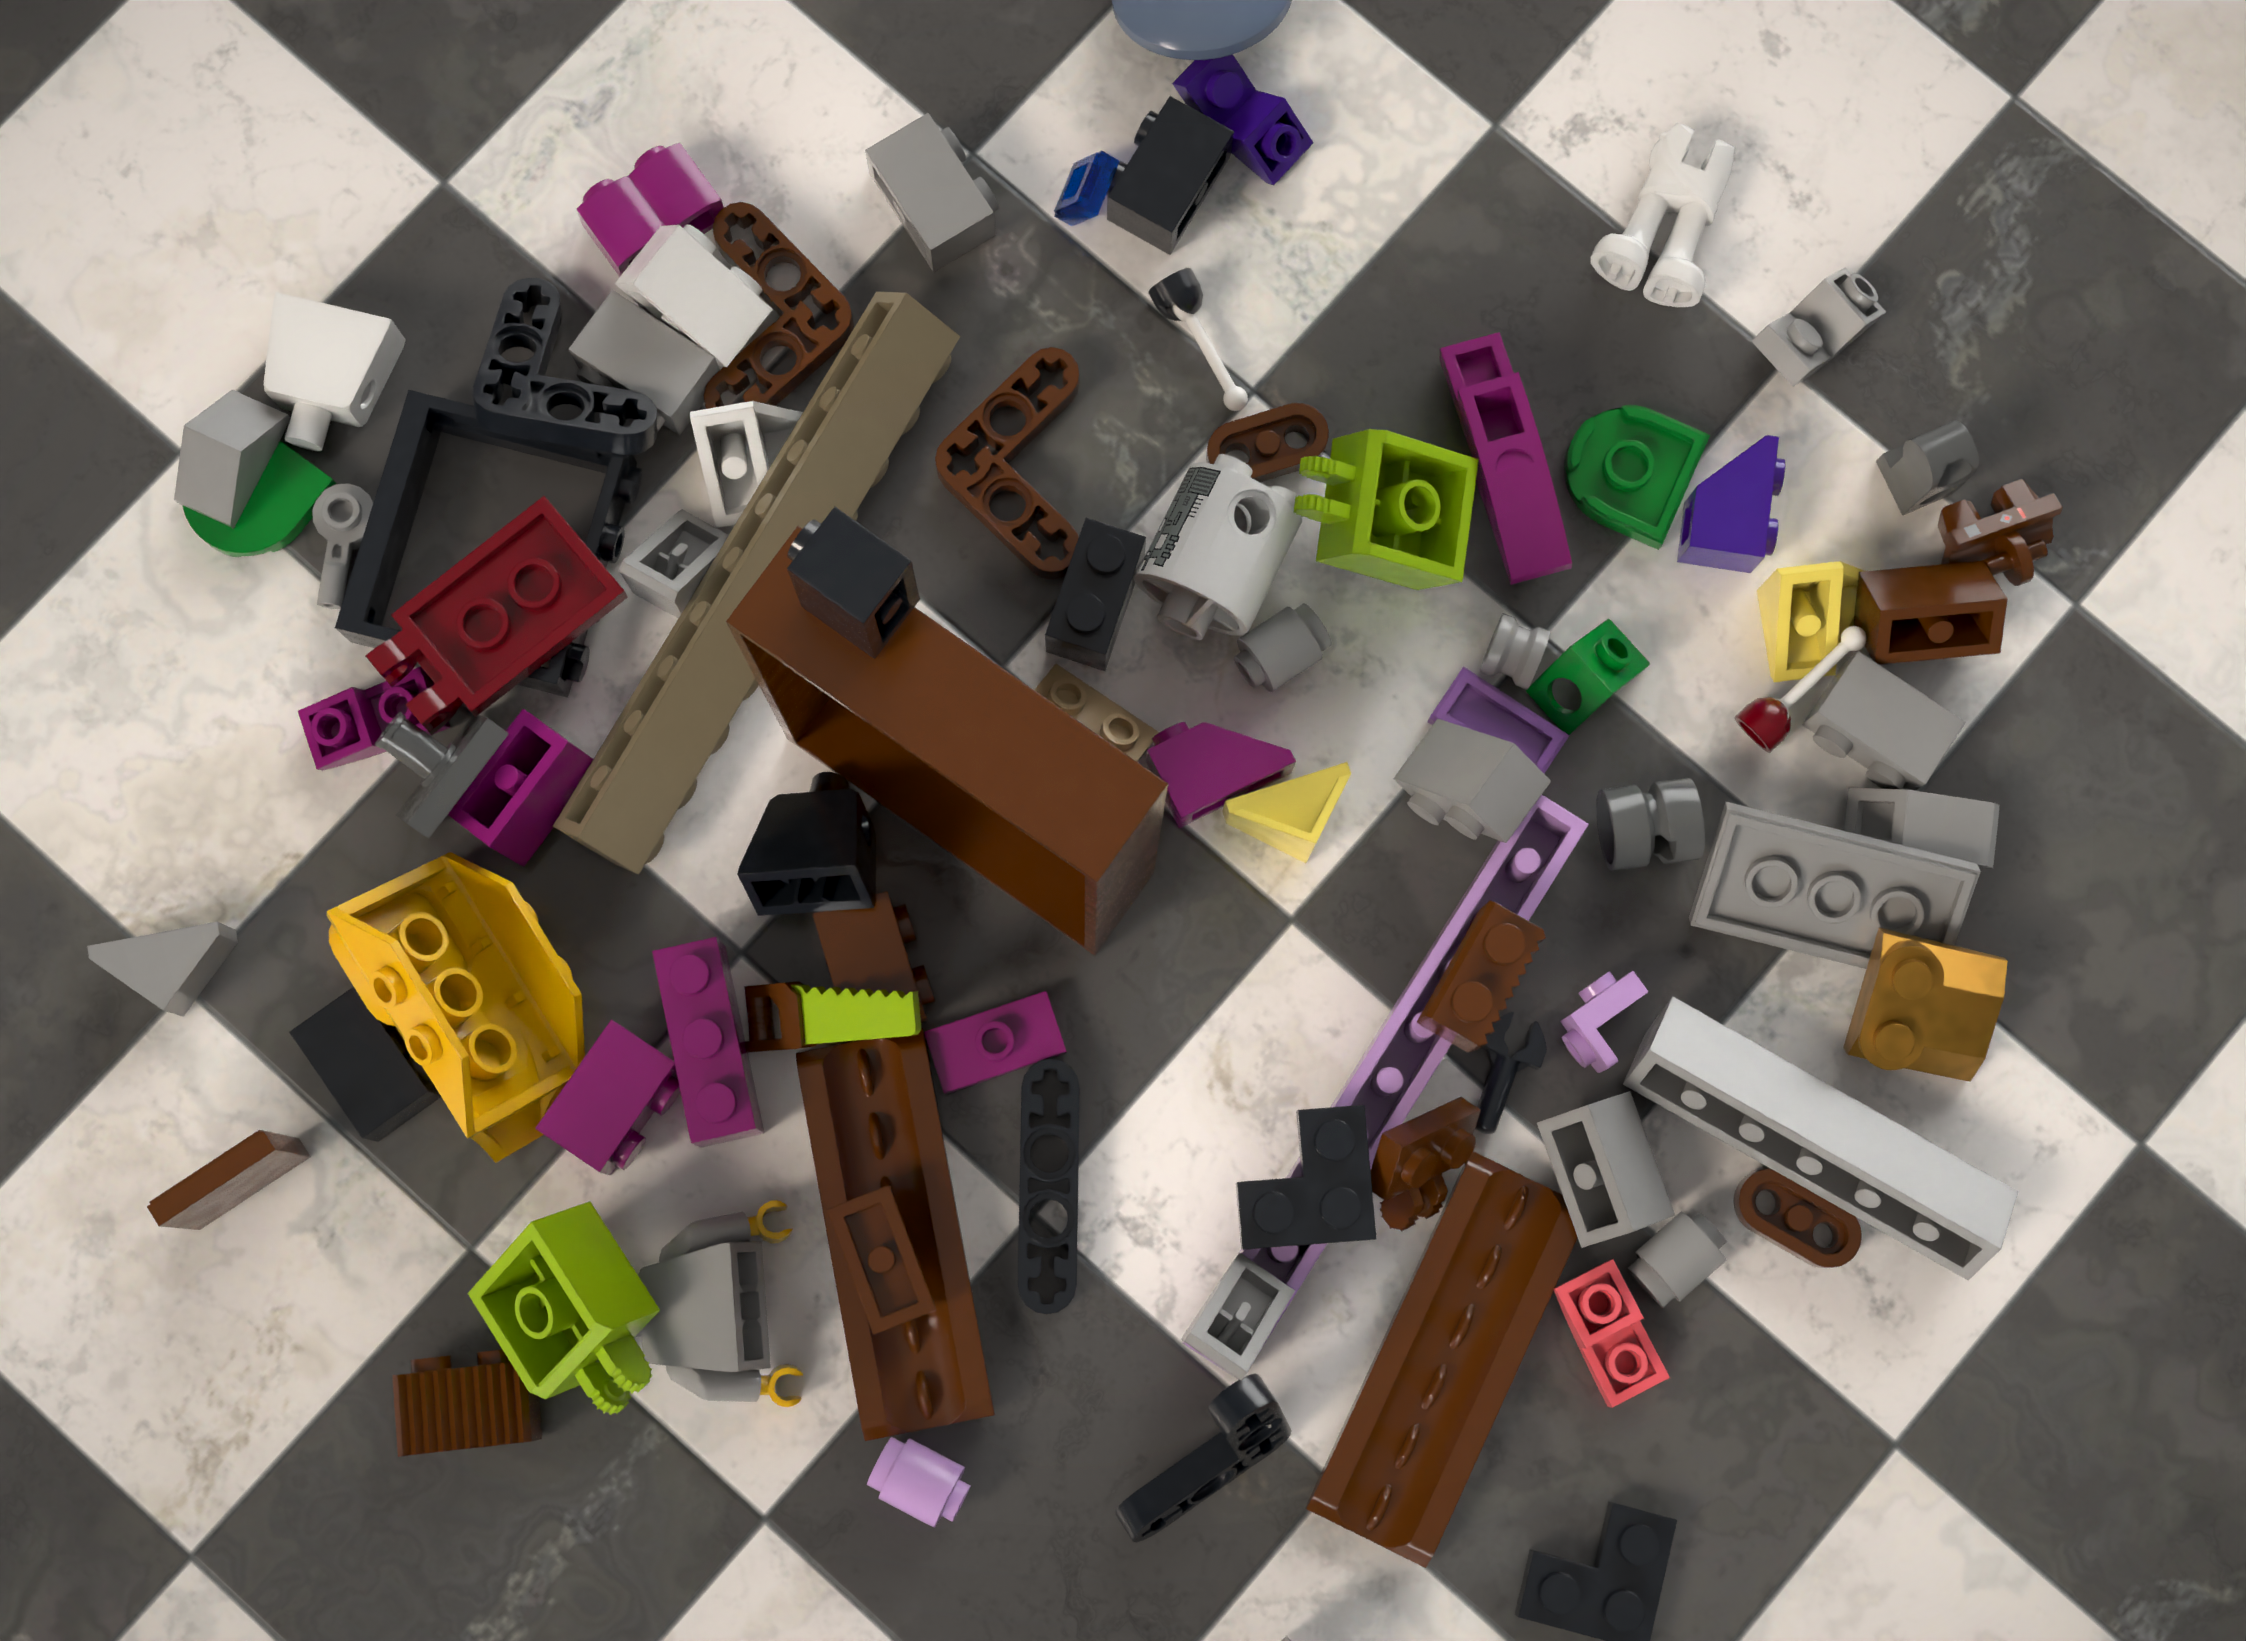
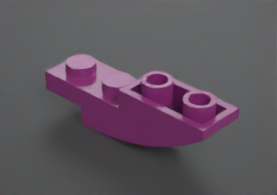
[1440,332,1572,585]

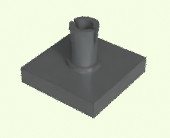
[375,712,509,839]

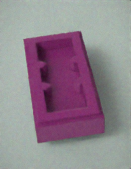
[924,991,1067,1095]

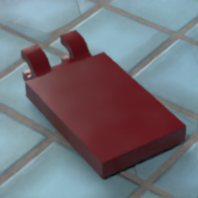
[365,496,628,735]

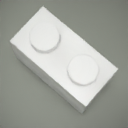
[615,224,773,367]

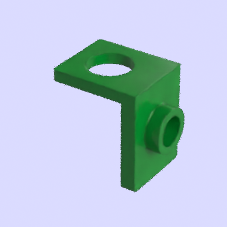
[1526,619,1650,735]

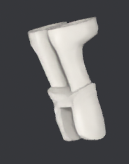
[1591,123,1735,307]

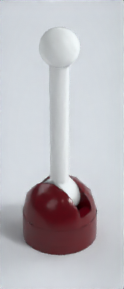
[1734,626,1867,753]

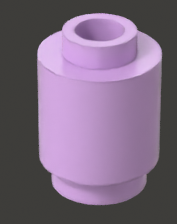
[867,1437,971,1528]

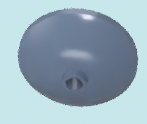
[1112,0,1292,60]

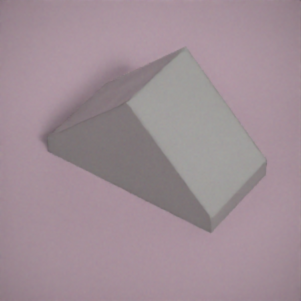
[174,390,291,528]
[619,509,729,618]
[87,922,238,1017]
[1181,1252,1295,1381]

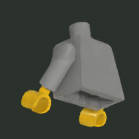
[635,1200,803,1407]

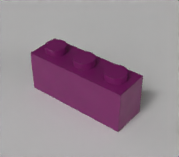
[652,937,764,1148]

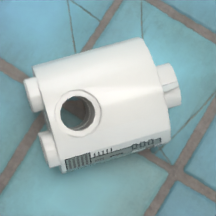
[1134,454,1303,640]

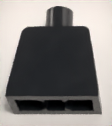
[737,772,876,916]

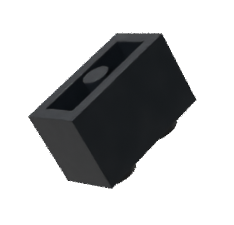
[1103,96,1234,255]
[787,506,920,659]
[1045,517,1146,671]
[289,987,441,1142]

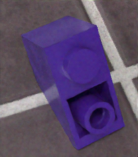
[1677,435,1786,573]

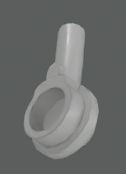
[312,483,374,609]

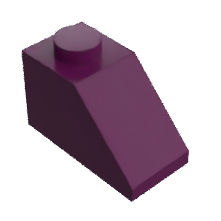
[1145,722,1296,828]

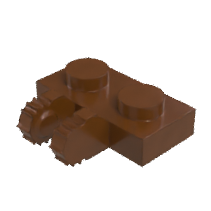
[1370,1097,1481,1232]

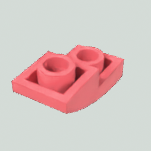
[1553,1259,1670,1408]

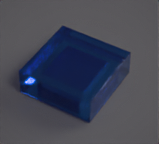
[1054,150,1120,226]

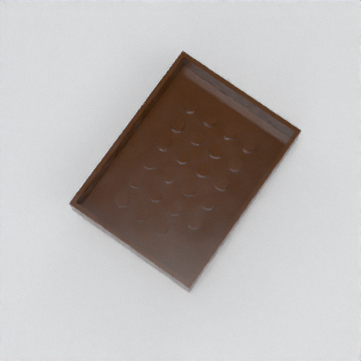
[726,526,1168,956]

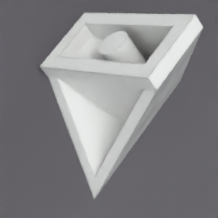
[690,401,803,528]

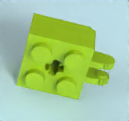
[1293,429,1479,590]
[468,1201,660,1415]

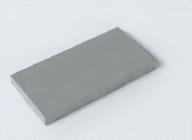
[1689,802,1981,969]

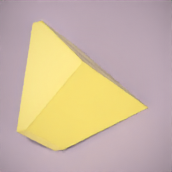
[1757,561,1864,682]
[1222,762,1351,863]

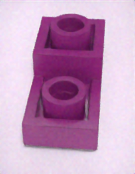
[298,666,450,771]

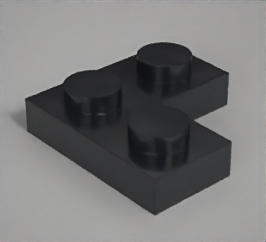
[1236,1105,1376,1250]
[1514,1501,1677,1641]

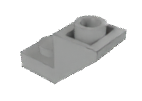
[1752,267,1886,387]
[1844,788,2000,868]

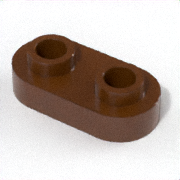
[1206,403,1329,483]
[1733,1169,1862,1268]

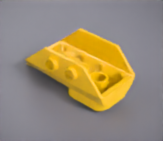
[327,852,585,1163]

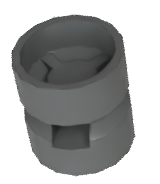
[1596,777,1705,871]

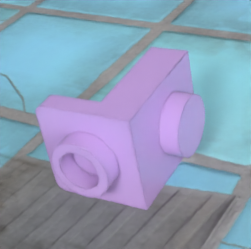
[1560,971,1648,1073]

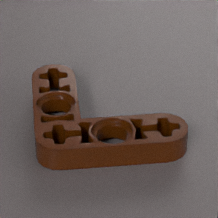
[703,202,854,409]
[935,347,1080,580]

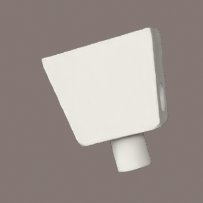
[264,292,406,451]

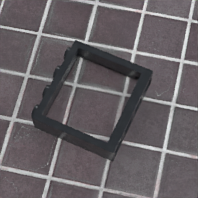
[335,390,642,698]

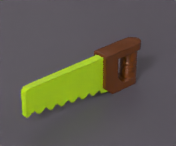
[744,981,921,1053]

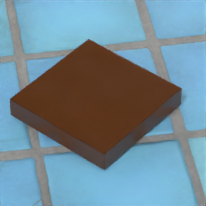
[147,1130,311,1230]

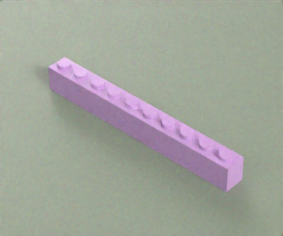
[1182,795,1589,1380]

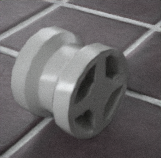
[1480,613,1550,690]

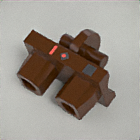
[1937,479,2063,586]

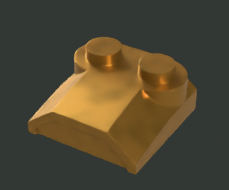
[1843,927,2008,1082]

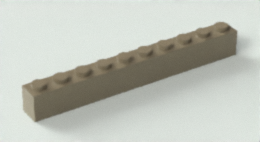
[553,291,961,875]

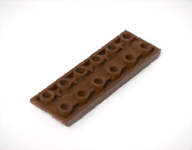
[796,1028,995,1441]
[1305,1151,1578,1568]

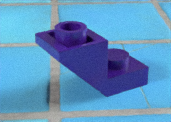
[1172,54,1314,186]

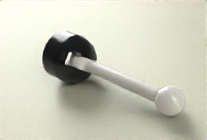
[1148,268,1248,411]

